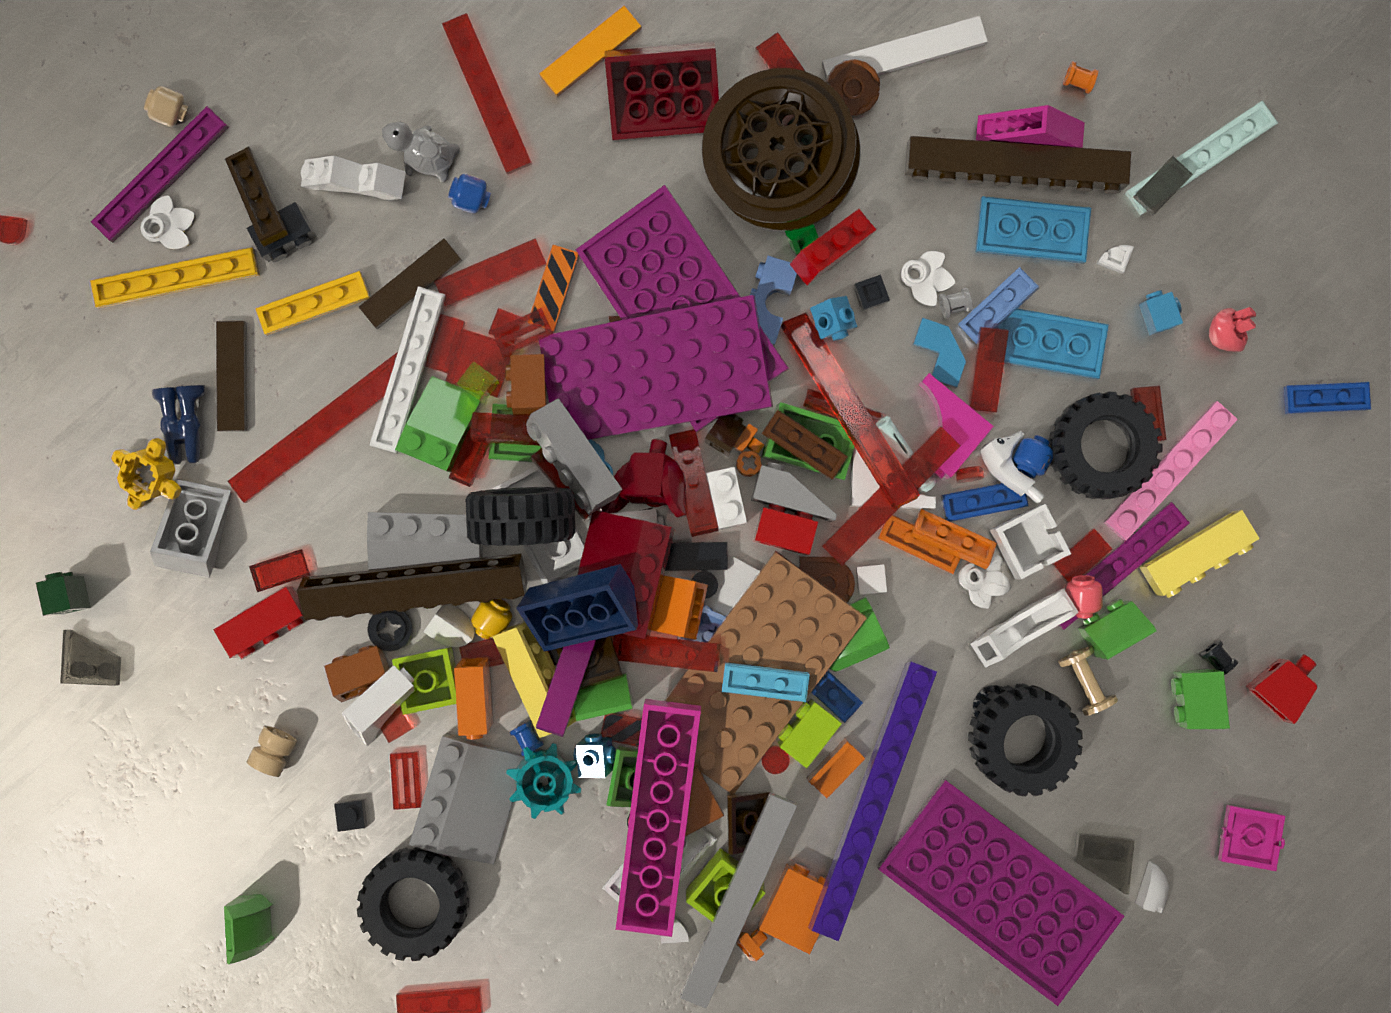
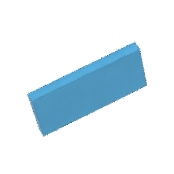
[975,196,1091,264]
[989,309,1109,380]

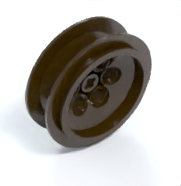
[702,68,861,231]

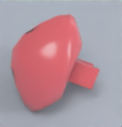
[1208,307,1256,352]

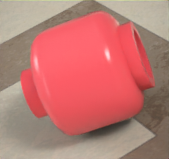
[1065,575,1103,618]

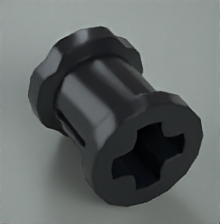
[1200,640,1239,675]

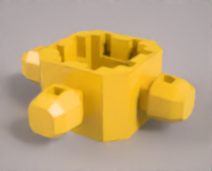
[111,438,182,510]

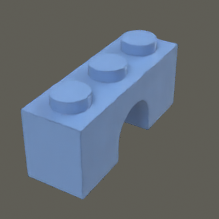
[750,256,797,346]

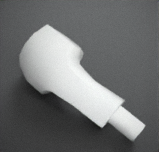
[980,431,1045,504]

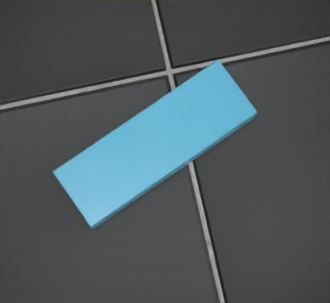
[722,662,810,702]

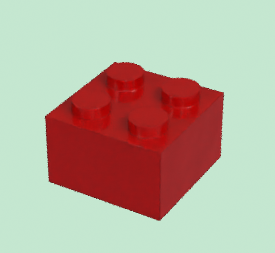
[753,504,818,555]

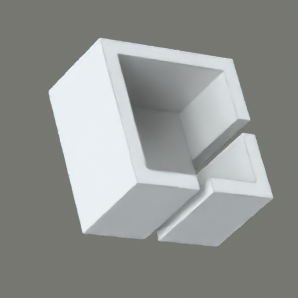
[990,504,1071,579]

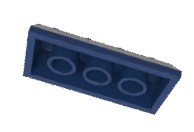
[516,564,638,651]

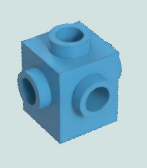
[810,296,857,341]
[573,733,616,778]

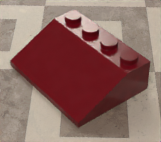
[604,42,719,140]
[577,511,675,639]

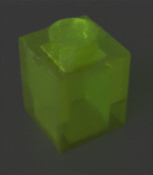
[457,361,500,403]

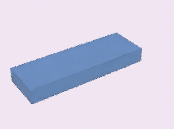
[958,267,1039,345]

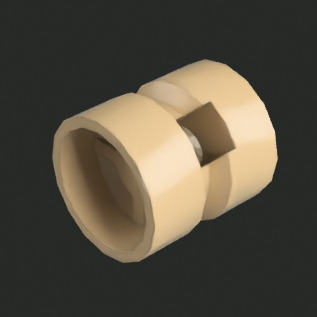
[246,725,297,777]

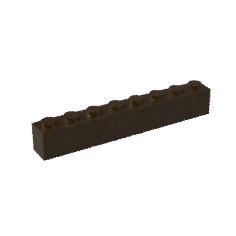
[905,136,1132,194]
[297,553,528,621]

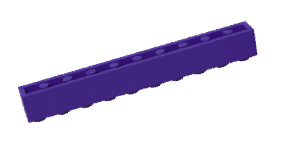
[808,662,937,941]

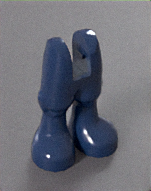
[152,385,205,465]

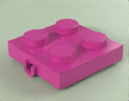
[1218,805,1285,871]

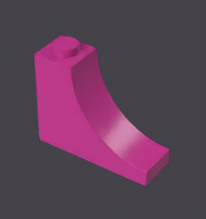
[976,105,1085,148]
[919,373,994,479]

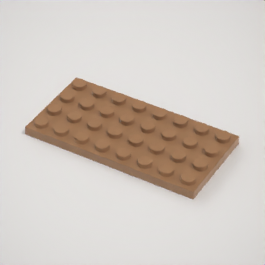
[664,550,867,793]

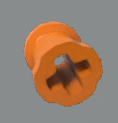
[1063,61,1099,94]
[736,451,762,477]

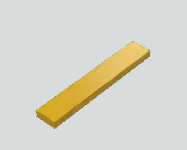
[90,247,260,309]

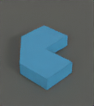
[913,318,966,388]

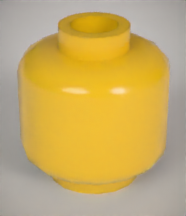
[471,599,513,639]

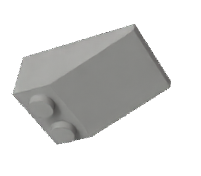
[751,462,837,522]
[150,479,232,578]

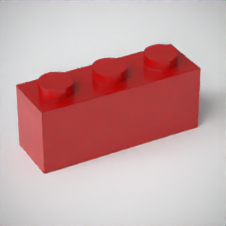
[790,209,877,286]
[213,586,304,660]

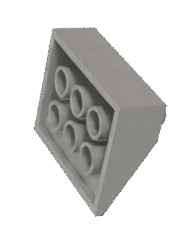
[367,512,483,570]
[409,733,525,864]

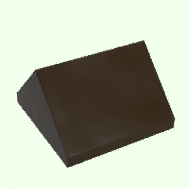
[727,791,770,855]

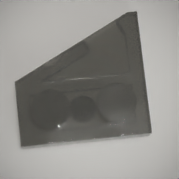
[60,629,121,686]
[1074,832,1135,895]

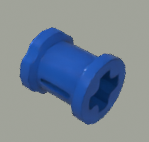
[509,720,544,757]

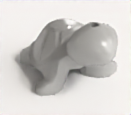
[382,121,460,182]

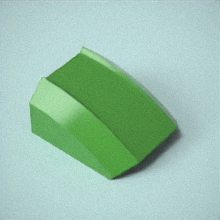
[829,597,890,672]
[224,894,274,965]

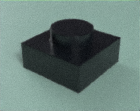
[854,274,890,311]
[334,799,367,832]

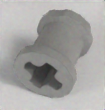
[939,288,973,318]

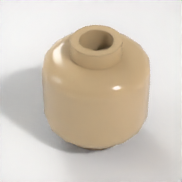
[144,86,188,127]

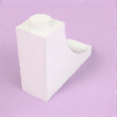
[849,434,936,509]
[342,665,415,747]

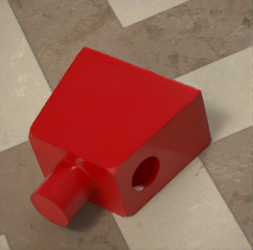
[1245,654,1318,724]

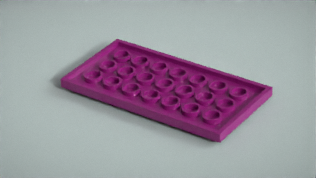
[575,185,789,432]
[538,295,773,440]
[877,779,1125,1006]

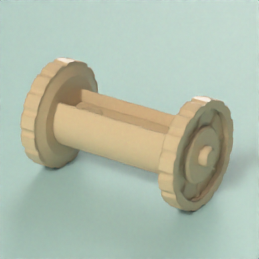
[1058,646,1118,716]

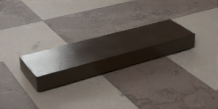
[225,146,289,247]
[359,238,462,329]
[216,321,247,432]

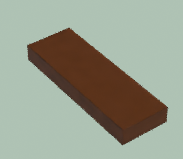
[761,410,848,480]

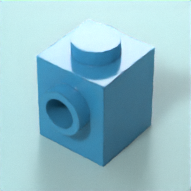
[1139,290,1183,336]

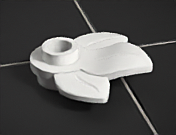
[141,195,195,249]
[901,251,955,306]
[958,554,1011,609]

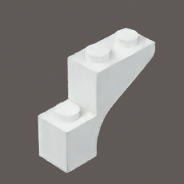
[301,156,406,200]
[971,588,1079,668]

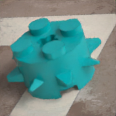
[506,743,582,819]

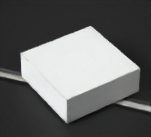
[856,564,887,595]

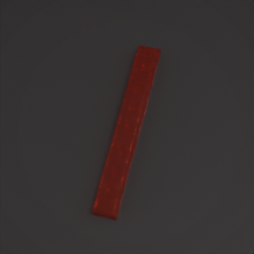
[781,313,920,509]
[227,352,398,503]

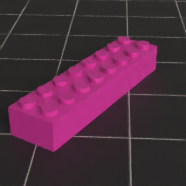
[615,699,701,937]

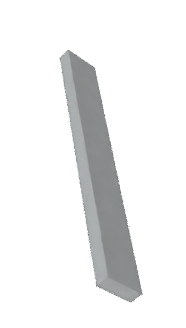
[680,792,797,1008]

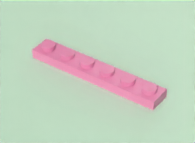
[1104,401,1238,541]

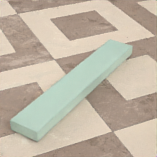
[1125,100,1278,215]

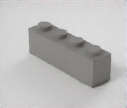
[526,398,622,515]

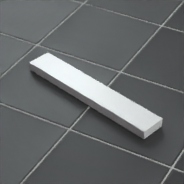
[822,16,988,79]
[370,287,446,454]

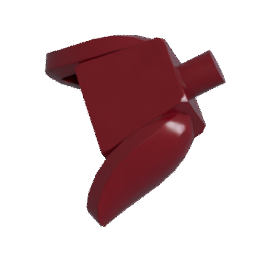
[600,439,687,518]

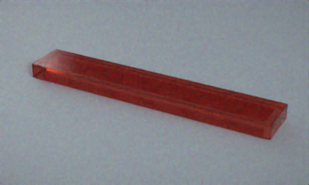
[442,13,532,175]
[822,426,961,566]

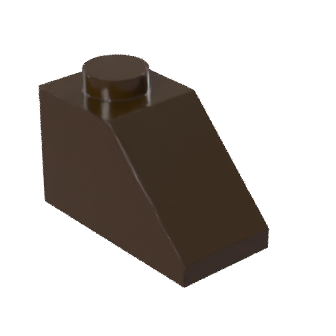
[705,414,746,457]

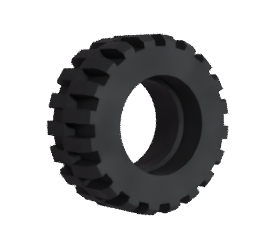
[1049,391,1163,500]
[465,487,576,546]
[968,684,1083,797]
[357,847,470,961]

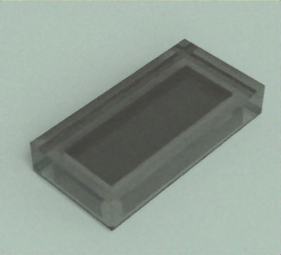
[1133,156,1193,216]

